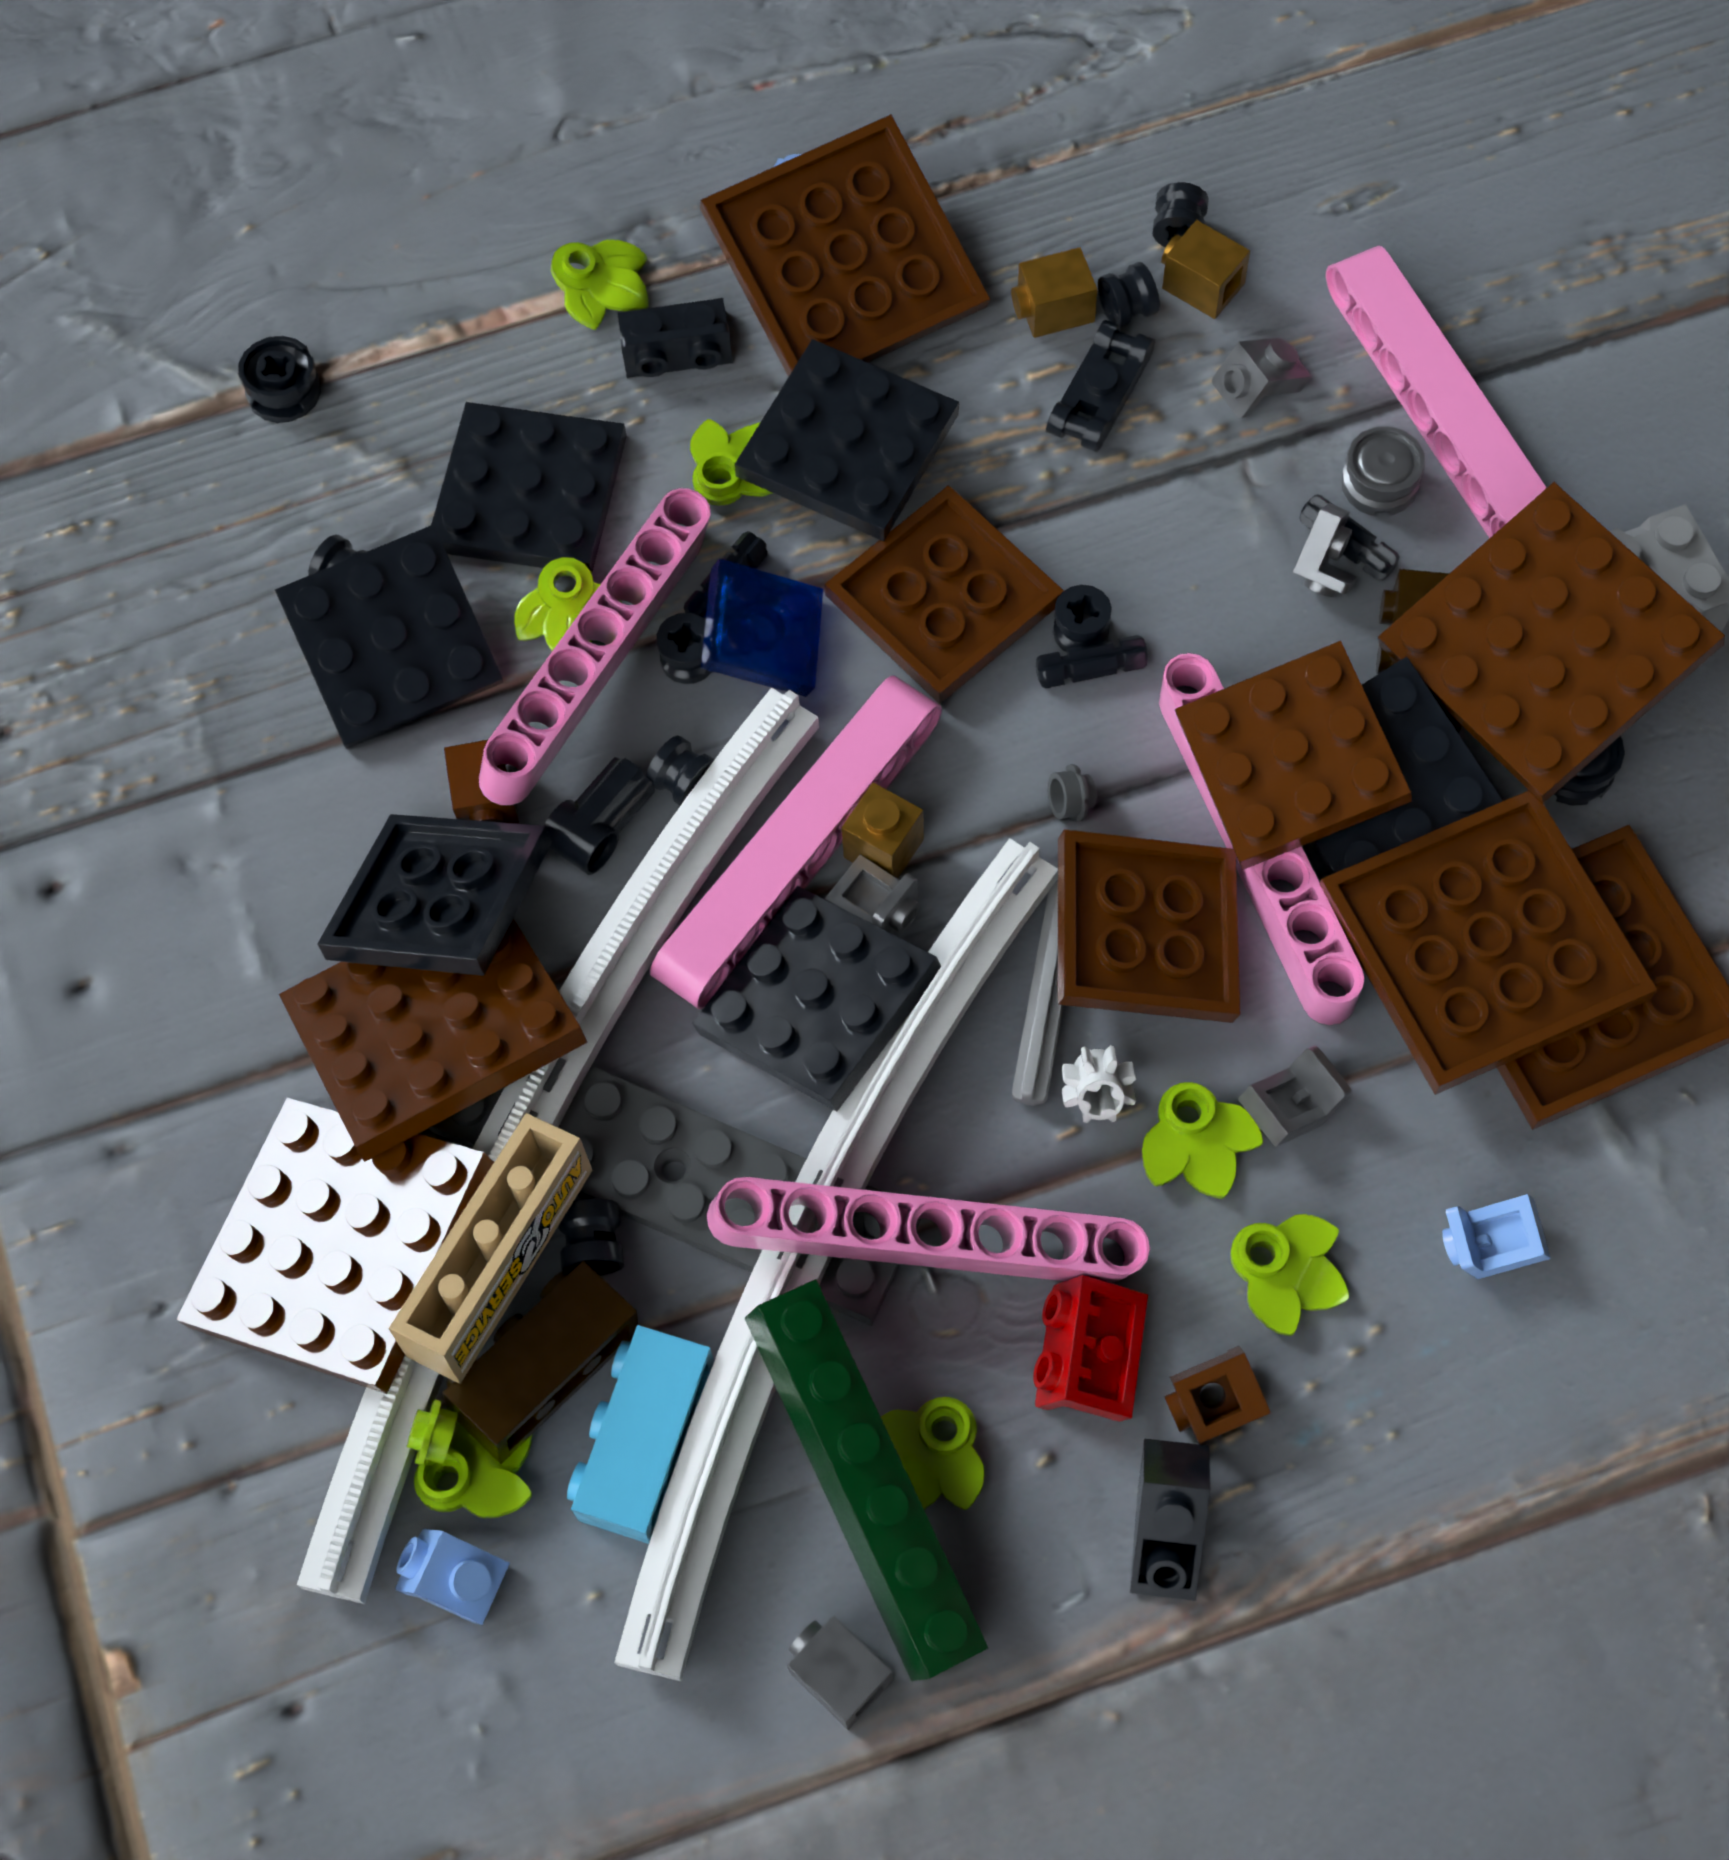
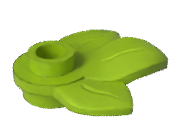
[551,239,649,330]
[690,419,772,506]
[514,557,622,651]
[1142,1082,1263,1199]
[1230,1214,1349,1336]
[881,1397,984,1510]
[414,1421,533,1519]

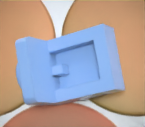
[1442,1194,1551,1279]
[396,1529,510,1625]

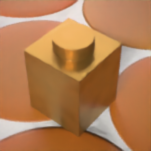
[1161,220,1250,319]
[1011,247,1098,338]
[841,782,924,879]

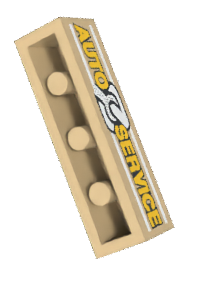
[388,1113,593,1384]

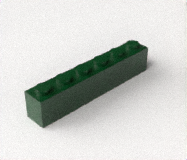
[744,1279,988,1681]

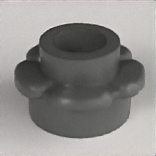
[1048,764,1096,821]

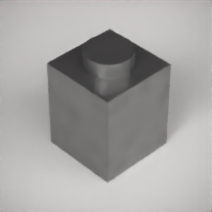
[787,1615,893,1730]

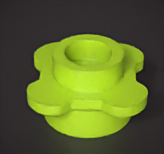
[406,1400,458,1465]

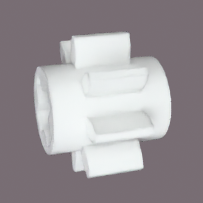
[1062,1045,1136,1123]

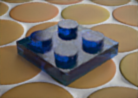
[701,558,824,697]

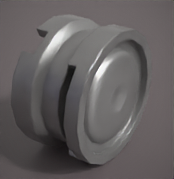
[1341,427,1425,516]

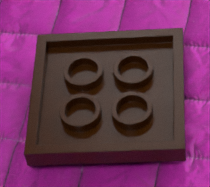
[824,485,1064,704]
[1175,641,1412,870]
[1058,829,1241,1023]

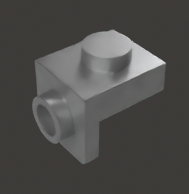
[1212,338,1312,418]
[825,855,920,934]
[1238,1046,1352,1147]

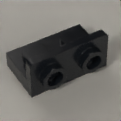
[617,298,733,378]

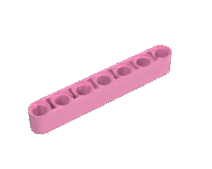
[1326,245,1547,538]
[479,488,711,805]
[1159,653,1364,1025]
[650,676,942,1009]
[707,1177,1150,1284]

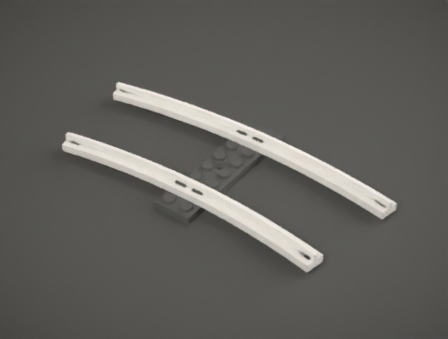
[297,688,1058,1681]

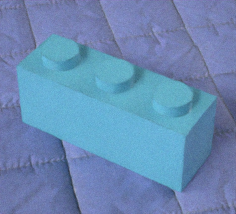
[567,1325,714,1544]

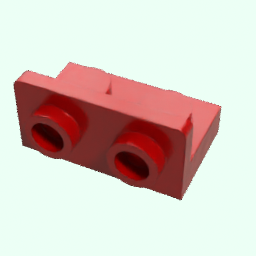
[1033,1275,1148,1422]

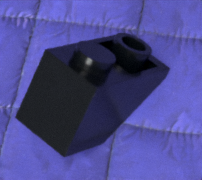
[1130,1438,1211,1601]

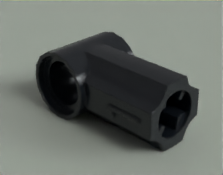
[544,757,655,875]

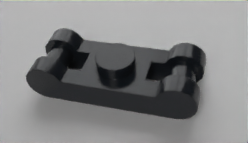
[1046,320,1155,452]

